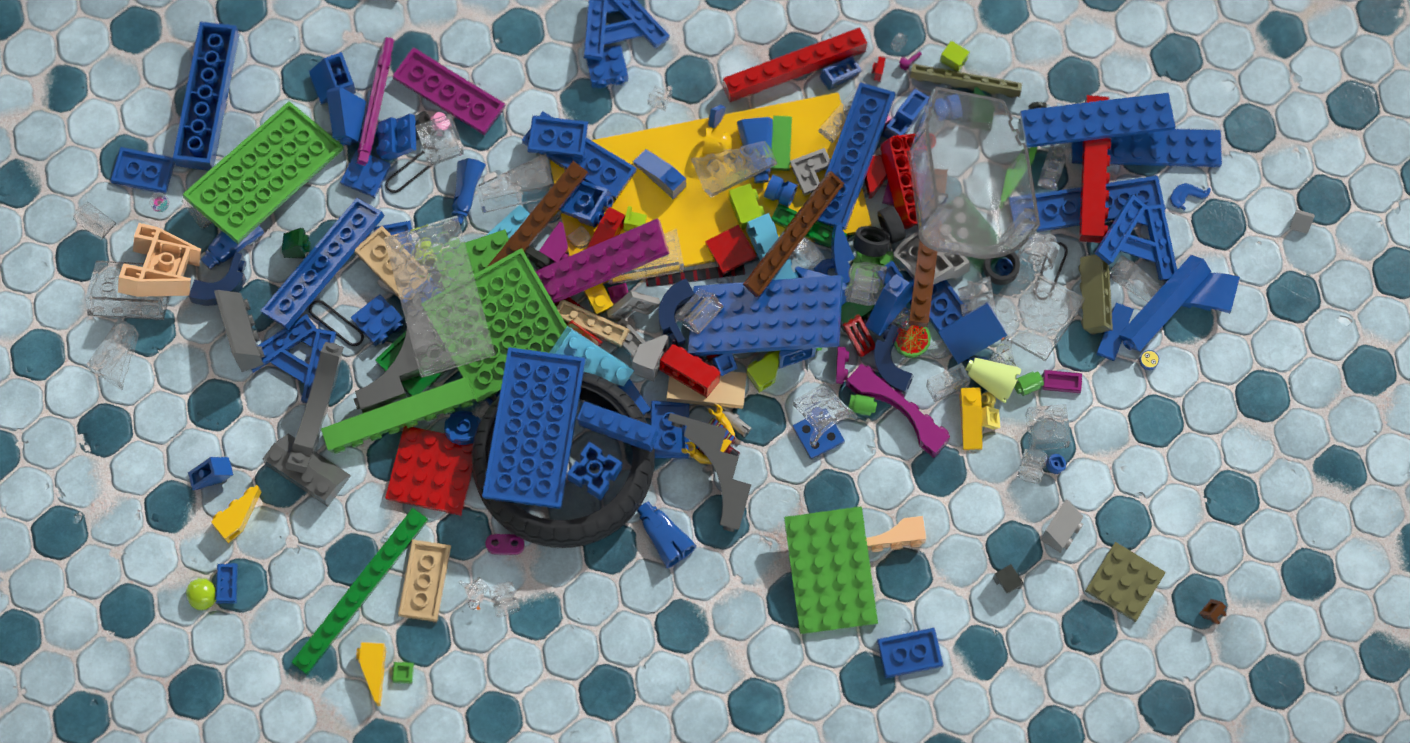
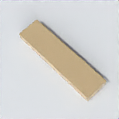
[557,300,630,348]

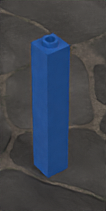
[1119,255,1212,352]

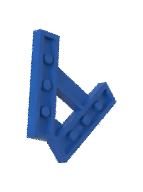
[584,0,670,61]
[1095,195,1177,281]
[251,314,337,404]

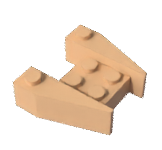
[118,223,201,297]

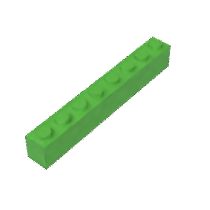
[321,377,477,454]

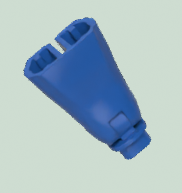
[737,117,773,183]
[452,158,486,225]
[200,226,264,270]
[637,501,697,568]

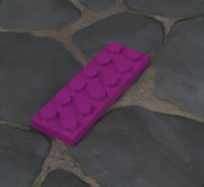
[392,47,506,135]

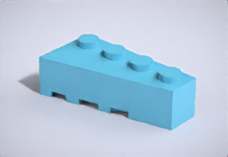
[746,213,799,280]
[549,326,634,386]

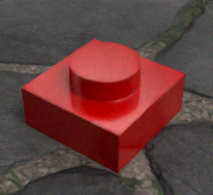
[871,56,886,82]

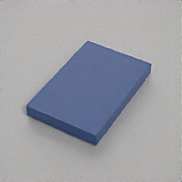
[527,115,588,159]
[111,147,175,194]
[938,302,1008,364]
[651,401,689,459]
[877,627,944,679]

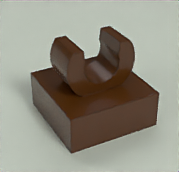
[1199,599,1227,624]

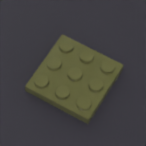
[1085,542,1166,622]

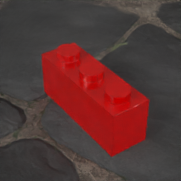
[659,344,721,398]

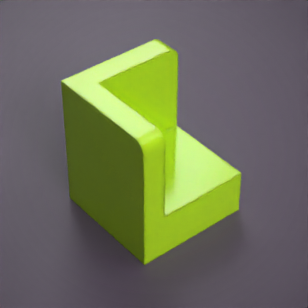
[940,41,970,72]
[624,206,647,231]

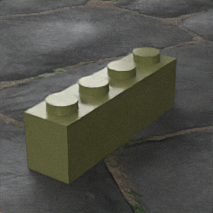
[1079,254,1113,334]

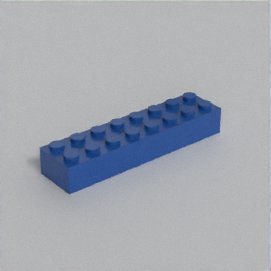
[173,21,240,171]

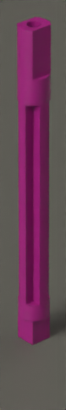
[356,37,394,166]

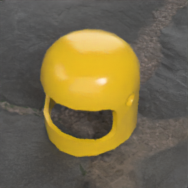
[702,128,732,159]

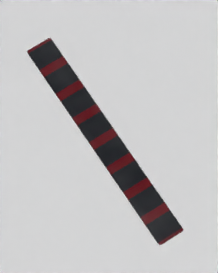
[645,264,745,287]

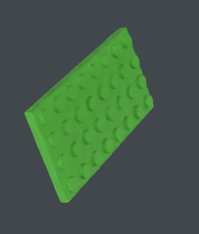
[183,101,344,244]

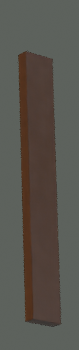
[743,171,844,297]

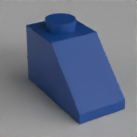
[188,457,233,490]

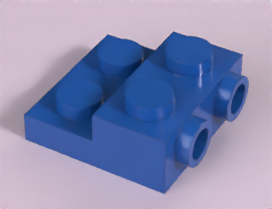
[586,45,628,88]
[375,113,416,161]
[560,181,614,228]
[351,294,405,347]

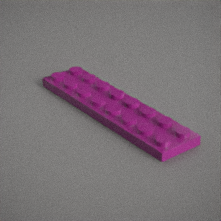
[535,218,670,303]

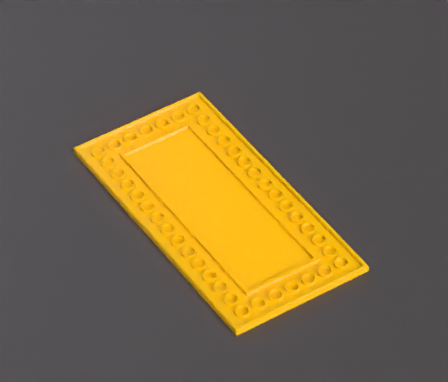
[549,92,871,284]

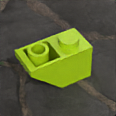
[747,351,780,393]

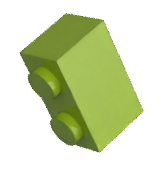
[729,184,765,230]

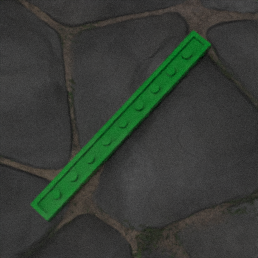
[291,508,429,675]

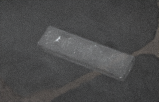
[818,80,866,143]

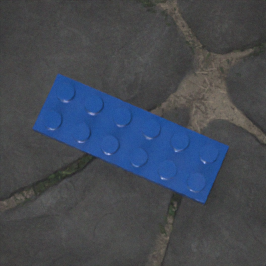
[522,111,637,200]

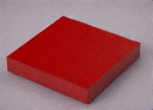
[705,225,757,275]

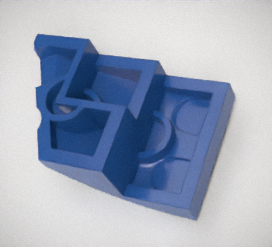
[1181,272,1240,314]

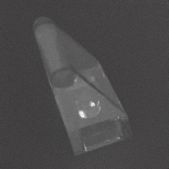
[674,289,724,334]

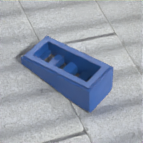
[820,56,862,90]

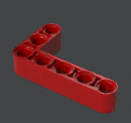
[880,133,935,229]

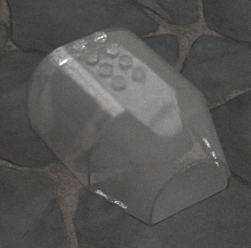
[908,87,1040,259]

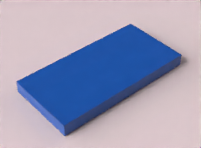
[909,279,970,340]

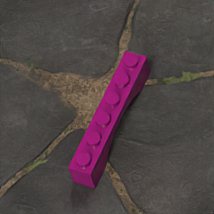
[846,363,950,458]

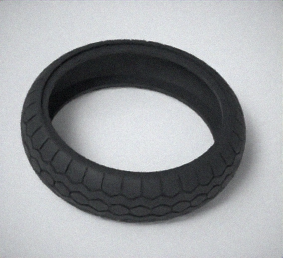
[472,372,655,548]

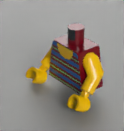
[681,404,740,464]

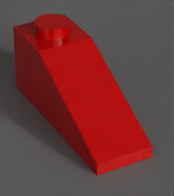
[587,207,626,249]

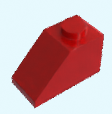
[865,155,887,199]

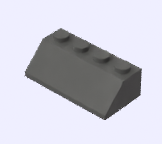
[214,290,265,372]
[262,434,351,507]

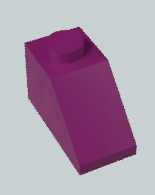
[539,222,569,263]

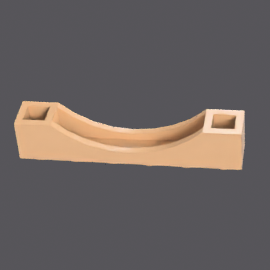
[866,516,926,552]

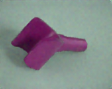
[898,51,922,71]

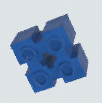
[567,442,622,500]

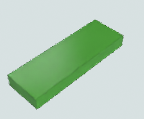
[771,116,792,171]

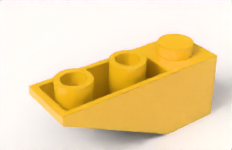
[211,485,261,543]

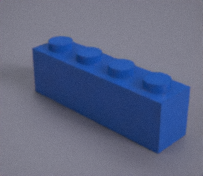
[577,401,659,452]

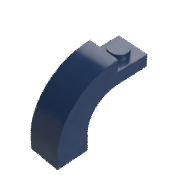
[188,252,247,306]
[659,278,695,347]
[874,325,914,394]

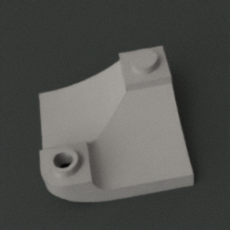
[894,226,970,285]

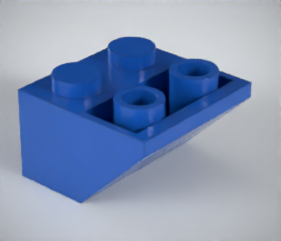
[309,52,356,105]

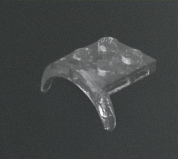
[793,383,859,447]

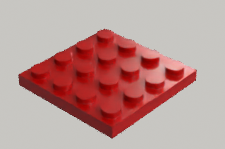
[385,426,473,516]

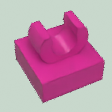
[608,283,628,305]

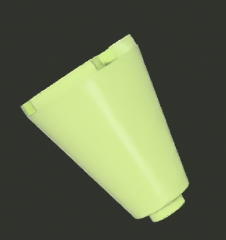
[965,358,1021,403]

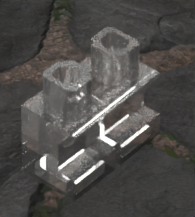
[958,276,997,316]

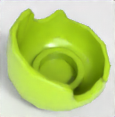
[186,578,216,610]

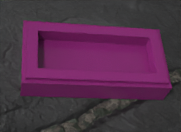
[1042,370,1082,394]

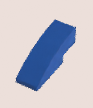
[883,89,930,139]
[831,222,855,283]

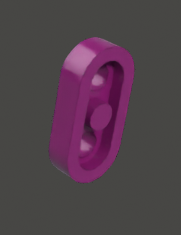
[836,347,849,384]
[485,534,525,555]

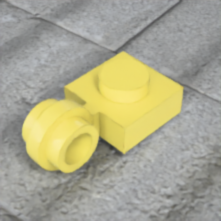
[981,392,1000,430]

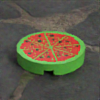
[894,321,931,358]

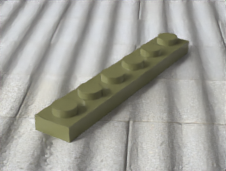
[910,64,1022,98]

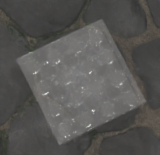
[991,263,1085,362]

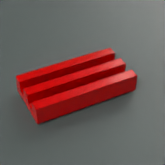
[842,315,875,358]

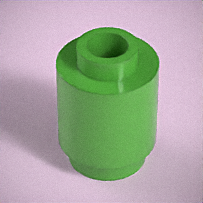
[1014,371,1044,396]
[848,394,877,416]

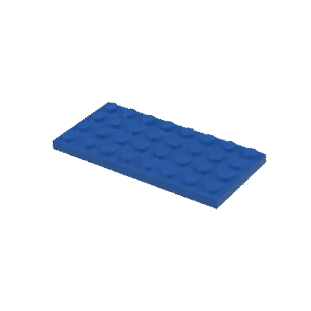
[688,275,843,356]
[483,347,586,509]

